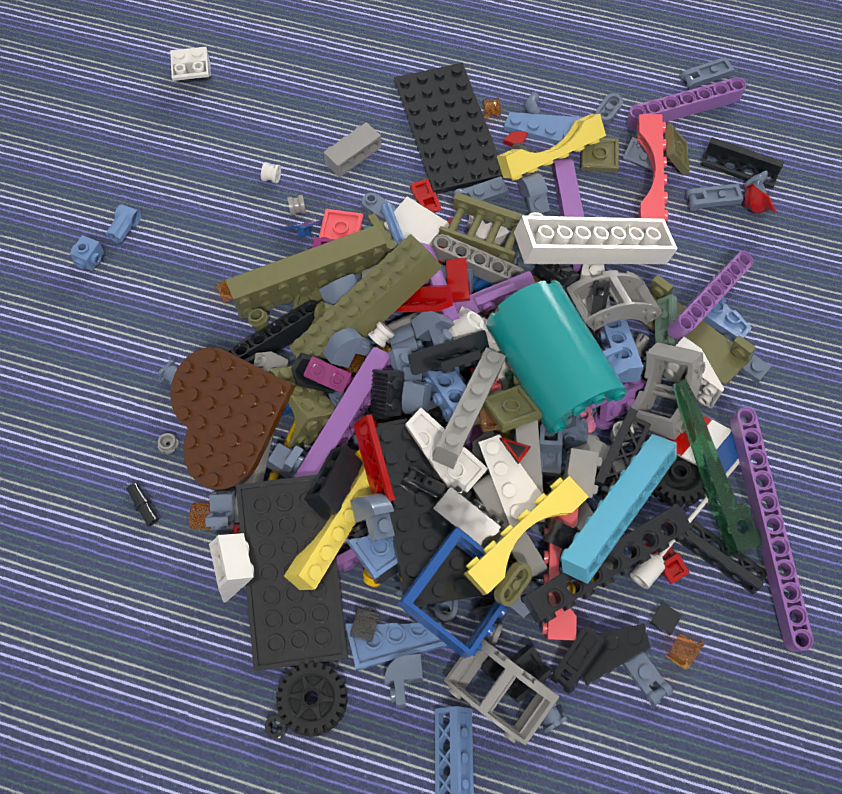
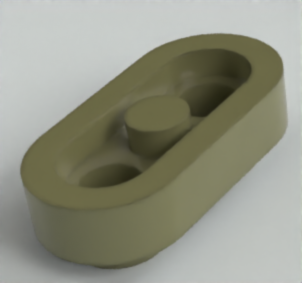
[494,562,532,607]

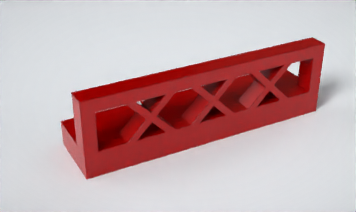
[395,285,453,312]
[353,414,395,502]

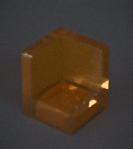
[478,407,499,432]
[666,633,705,670]

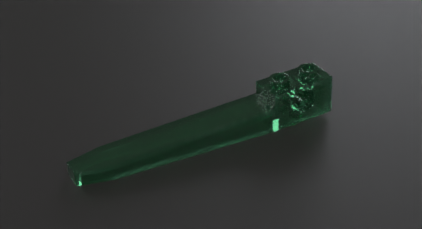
[673,379,763,555]

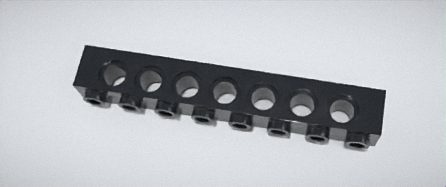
[521,504,692,623]

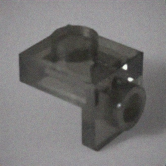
[350,607,381,643]

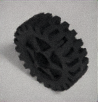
[652,455,713,507]
[276,662,348,737]

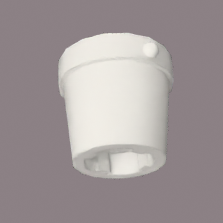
[449,311,484,339]

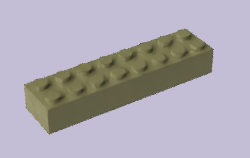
[226,225,387,320]
[289,234,442,359]

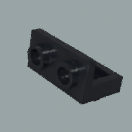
[534,264,580,287]
[493,644,552,703]

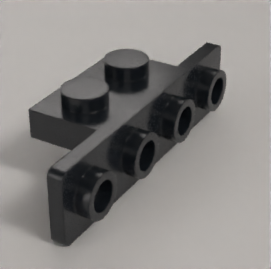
[408,330,490,375]

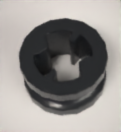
[265,715,287,739]

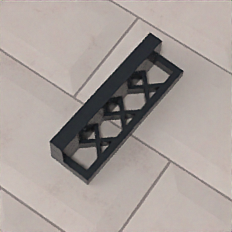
[701,137,784,190]
[594,407,651,495]
[678,520,767,594]

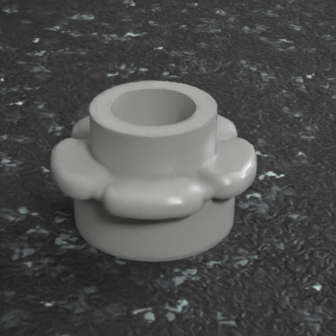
[158,433,179,454]

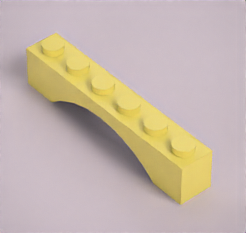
[497,114,606,181]
[284,466,372,590]
[464,476,588,595]

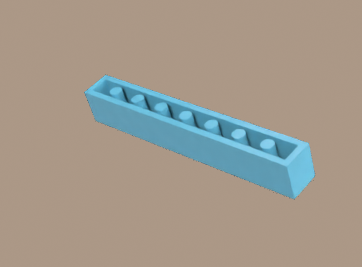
[560,434,677,584]

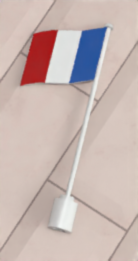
[630,413,752,589]

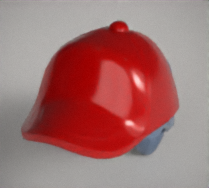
[744,170,778,214]

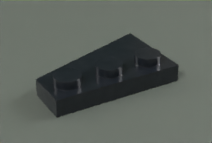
[583,624,651,686]

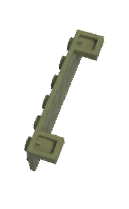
[640,275,756,386]

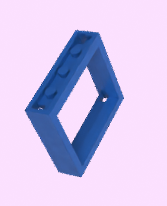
[397,527,509,659]

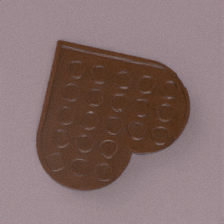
[170,347,296,490]

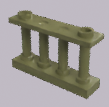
[439,192,525,264]

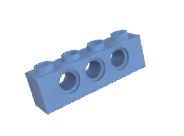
[597,319,643,383]
[422,369,478,422]

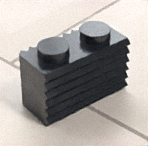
[370,369,404,416]

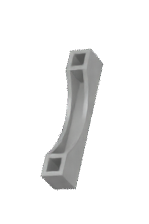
[432,347,506,469]

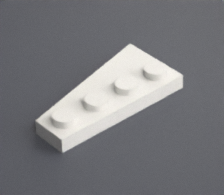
[405,408,488,492]
[478,435,542,527]

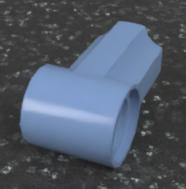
[106,204,141,244]

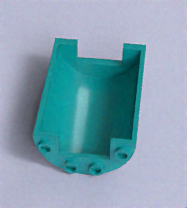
[486,280,627,434]

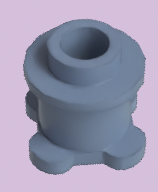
[158,360,178,386]
[543,703,567,733]

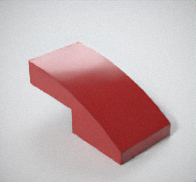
[410,178,442,213]
[446,257,470,303]
[644,533,690,584]

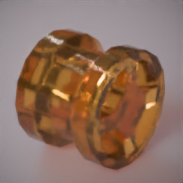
[483,97,501,118]

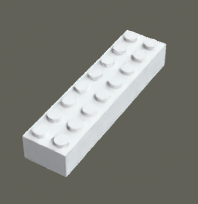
[514,216,677,264]

